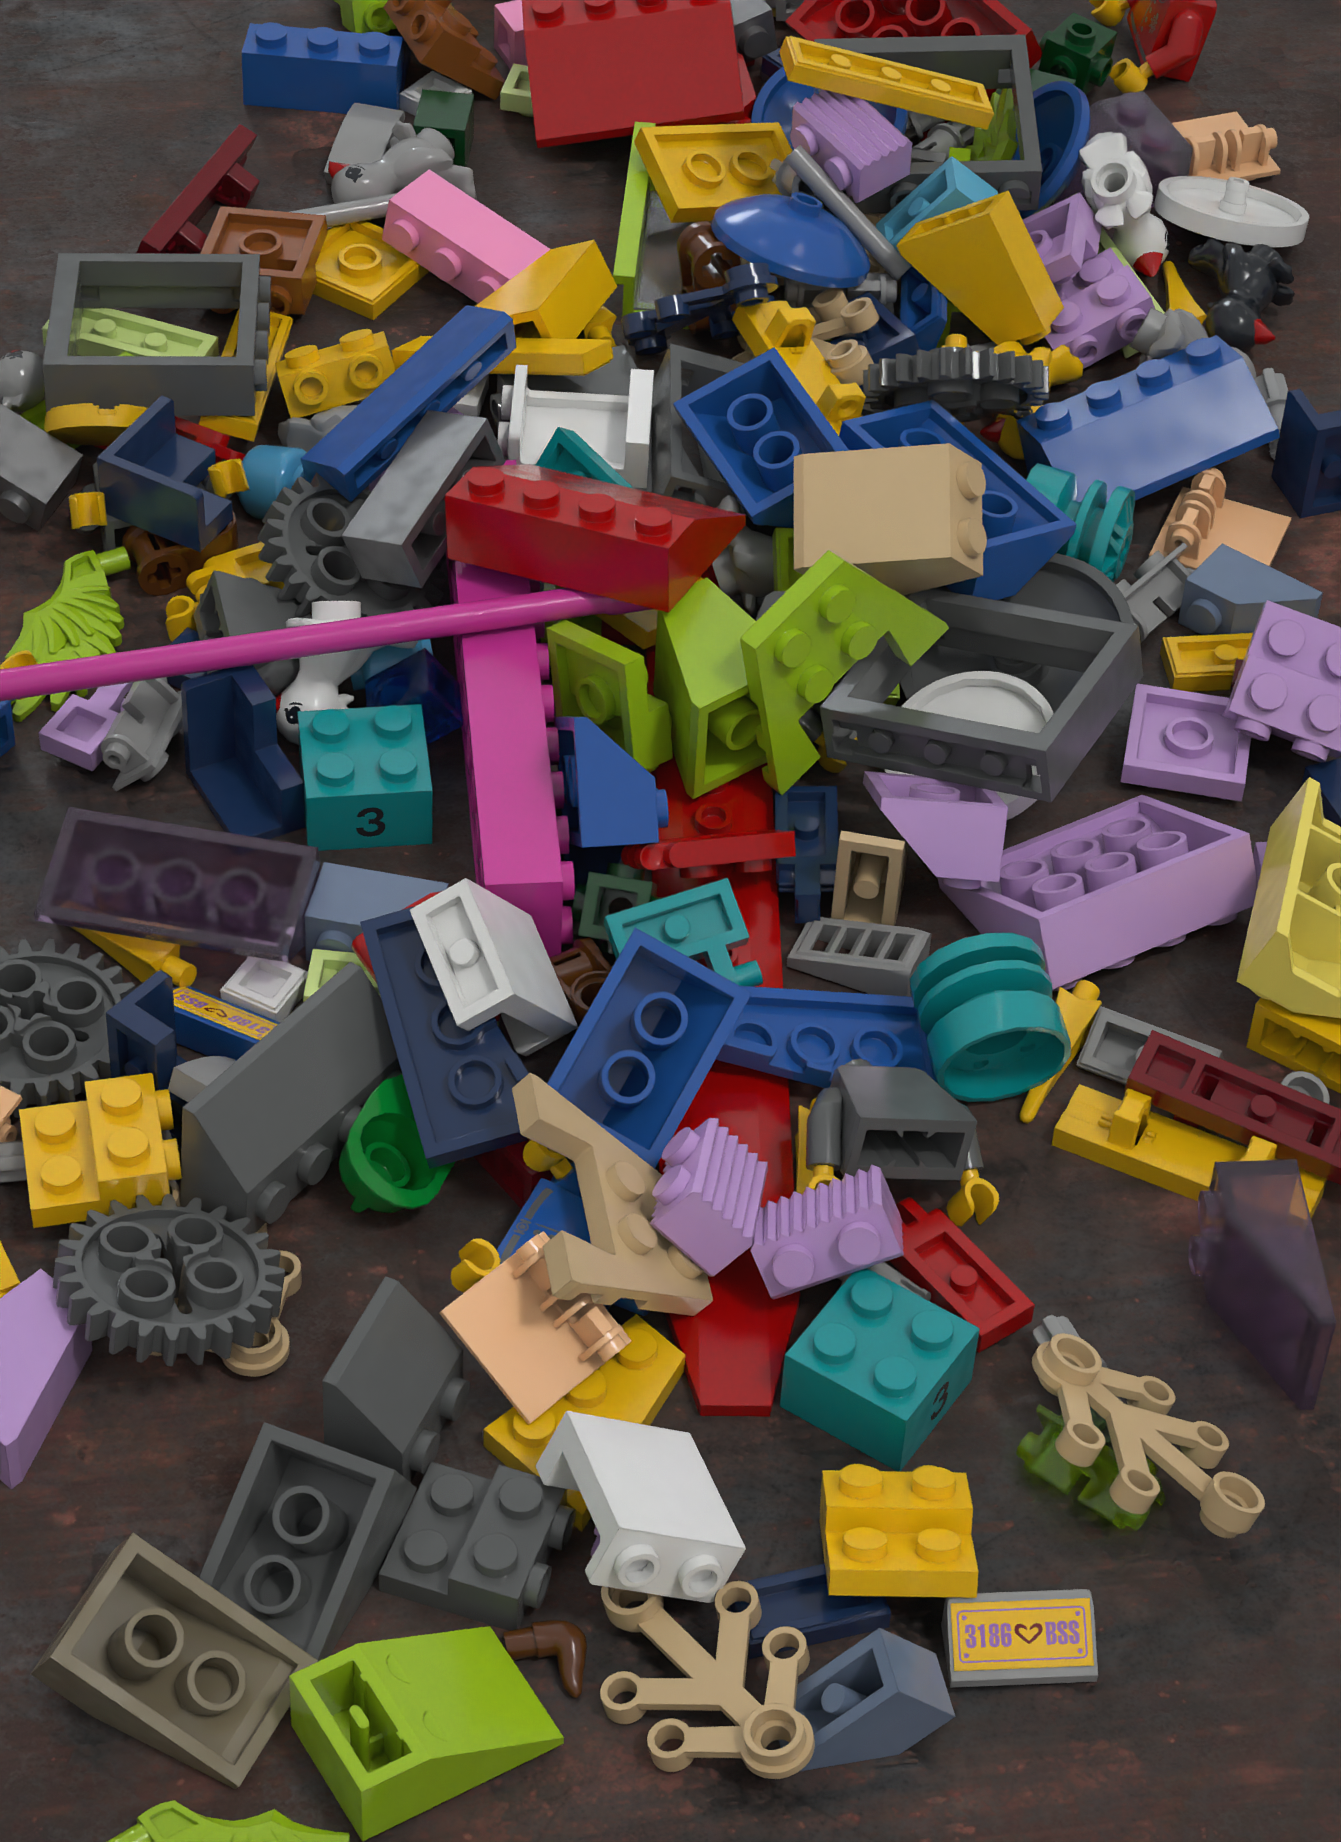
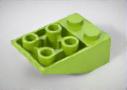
[289,1626,564,1842]

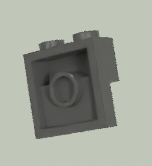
[379,1461,576,1631]

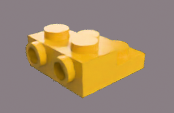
[275,329,396,418]
[19,1073,182,1228]
[819,1464,979,1598]

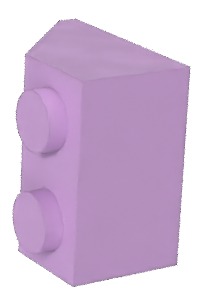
[863,771,1008,889]

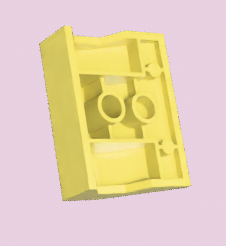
[1236,777,1341,1019]

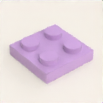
[1120,684,1251,802]

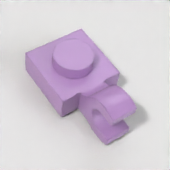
[39,682,133,771]

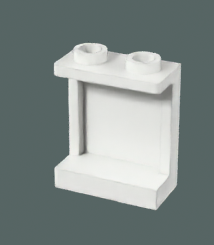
[498,365,654,488]
[410,878,579,1056]
[536,1411,746,1603]

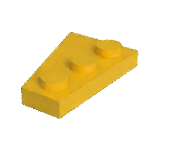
[483,1314,686,1532]

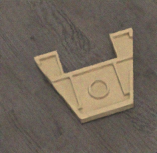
[512,1073,713,1316]

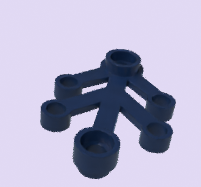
[621,263,778,355]

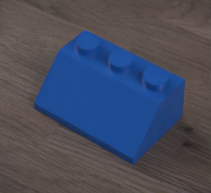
[242,22,411,114]
[673,347,849,528]
[554,716,669,848]
[547,927,752,1169]

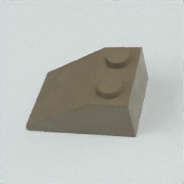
[31,1533,318,1789]

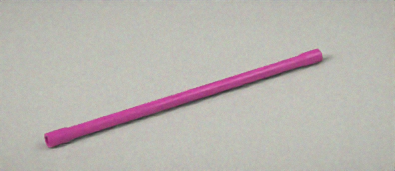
[0,588,653,701]

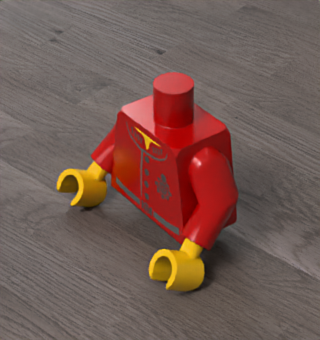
[1089,0,1217,97]

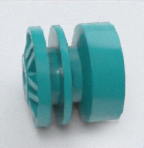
[1026,463,1135,582]
[910,933,1071,1102]

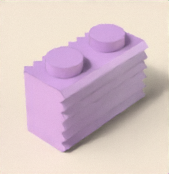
[790,89,912,203]
[649,1118,768,1277]
[750,1164,904,1300]

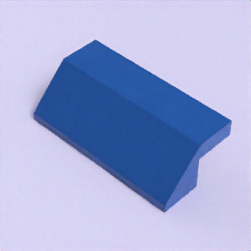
[301,305,517,502]

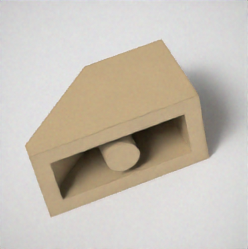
[831,831,909,926]

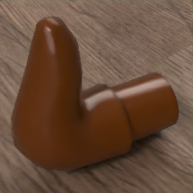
[503,1620,587,1698]

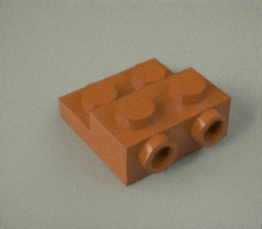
[383,0,505,100]
[200,206,328,316]

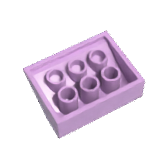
[938,795,1258,991]

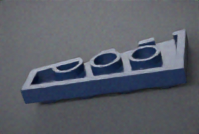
[360,906,531,1169]

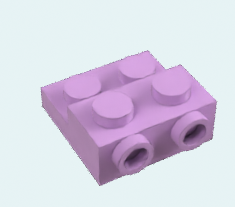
[1023,192,1102,285]
[1039,248,1155,369]
[1223,600,1341,762]

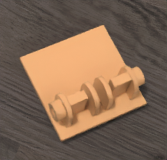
[1143,112,1281,181]
[1149,467,1291,570]
[439,1231,632,1425]

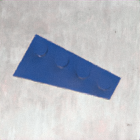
[715,986,937,1088]

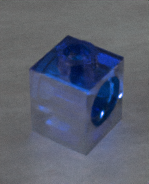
[365,648,463,744]

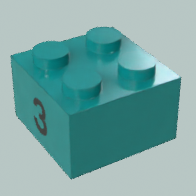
[298,704,433,852]
[780,1268,980,1471]

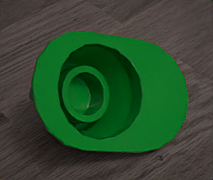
[339,1075,455,1214]

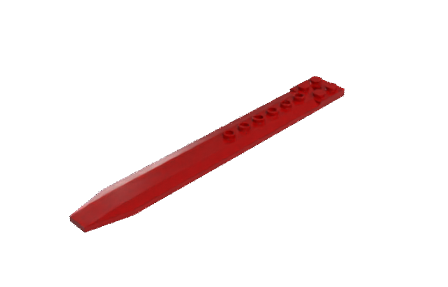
[645,644,800,1417]

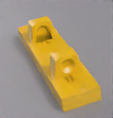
[732,301,866,436]
[1052,1084,1327,1241]

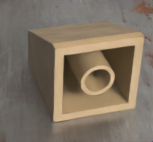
[794,443,987,595]

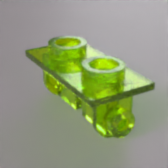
[1016,1404,1166,1531]

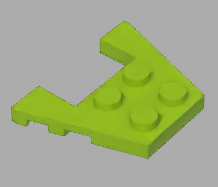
[740,550,949,795]

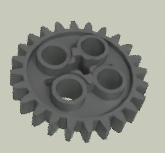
[863,347,1049,422]
[257,472,448,617]
[0,939,135,1118]
[53,1194,285,1366]

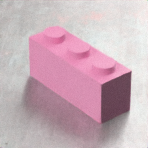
[382,169,550,303]

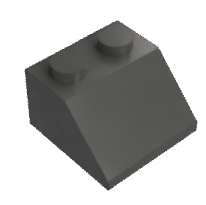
[322,1276,470,1483]

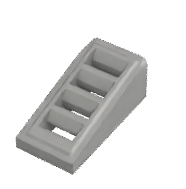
[787,917,932,997]

